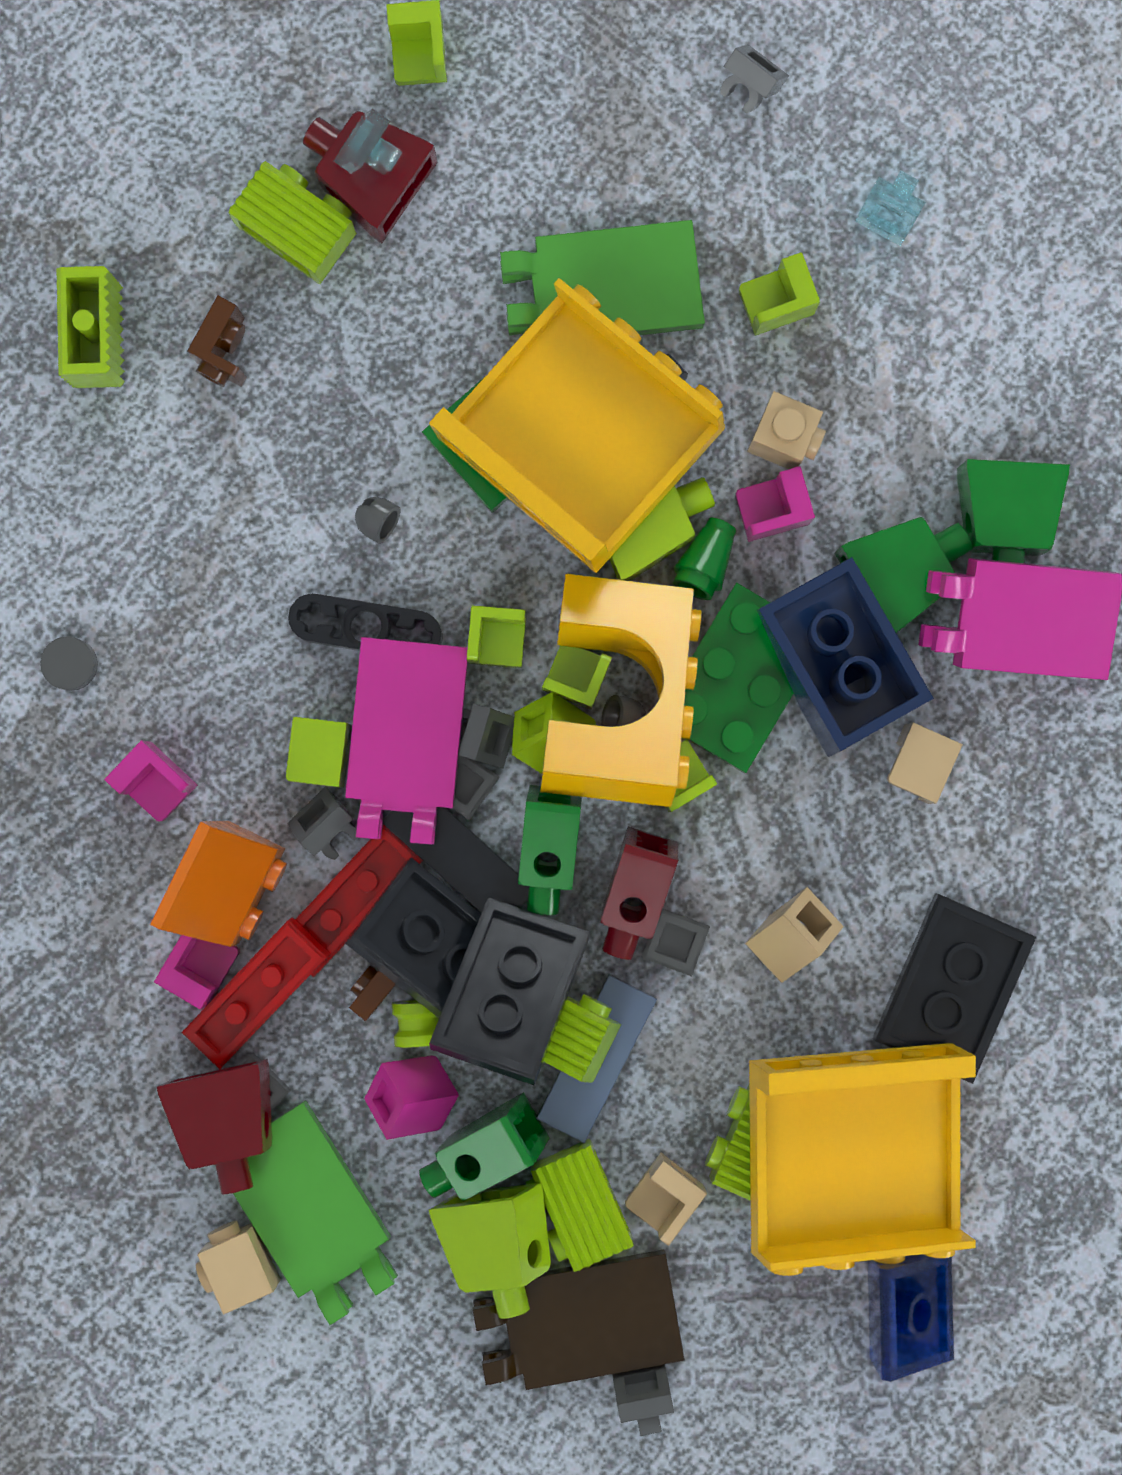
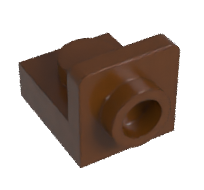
[187,295,247,387]
[349,965,396,1021]

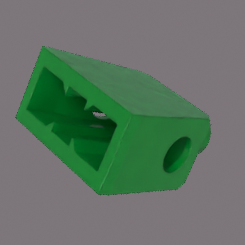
[957,459,1070,563]
[834,517,973,633]
[518,785,582,915]
[419,1092,550,1201]

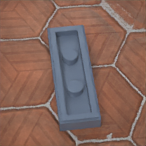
[537,974,657,1143]

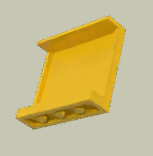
[429,278,725,573]
[749,1043,976,1276]

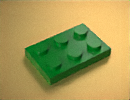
[684,582,794,774]

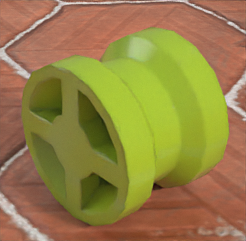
[391,999,439,1048]

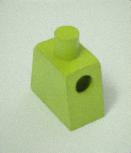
[609,477,715,581]
[429,1183,551,1319]

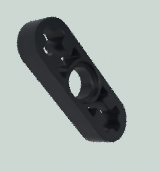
[288,593,443,651]

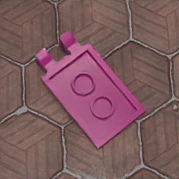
[918,558,1122,680]
[345,637,468,845]

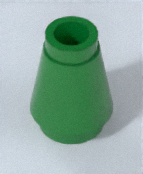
[673,517,737,601]

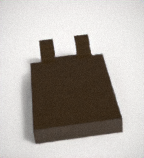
[473,1249,685,1390]

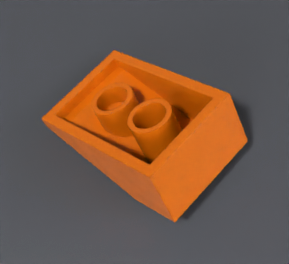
[150,821,287,947]

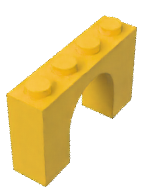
[540,574,701,807]

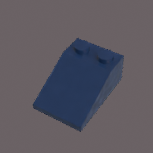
[757,557,934,757]

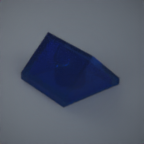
[868,1254,954,1382]

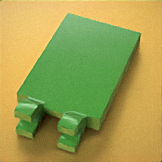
[500,220,705,336]
[233,1100,398,1325]

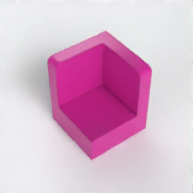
[735,466,815,542]
[104,740,198,822]
[154,935,240,1009]
[364,1055,459,1140]

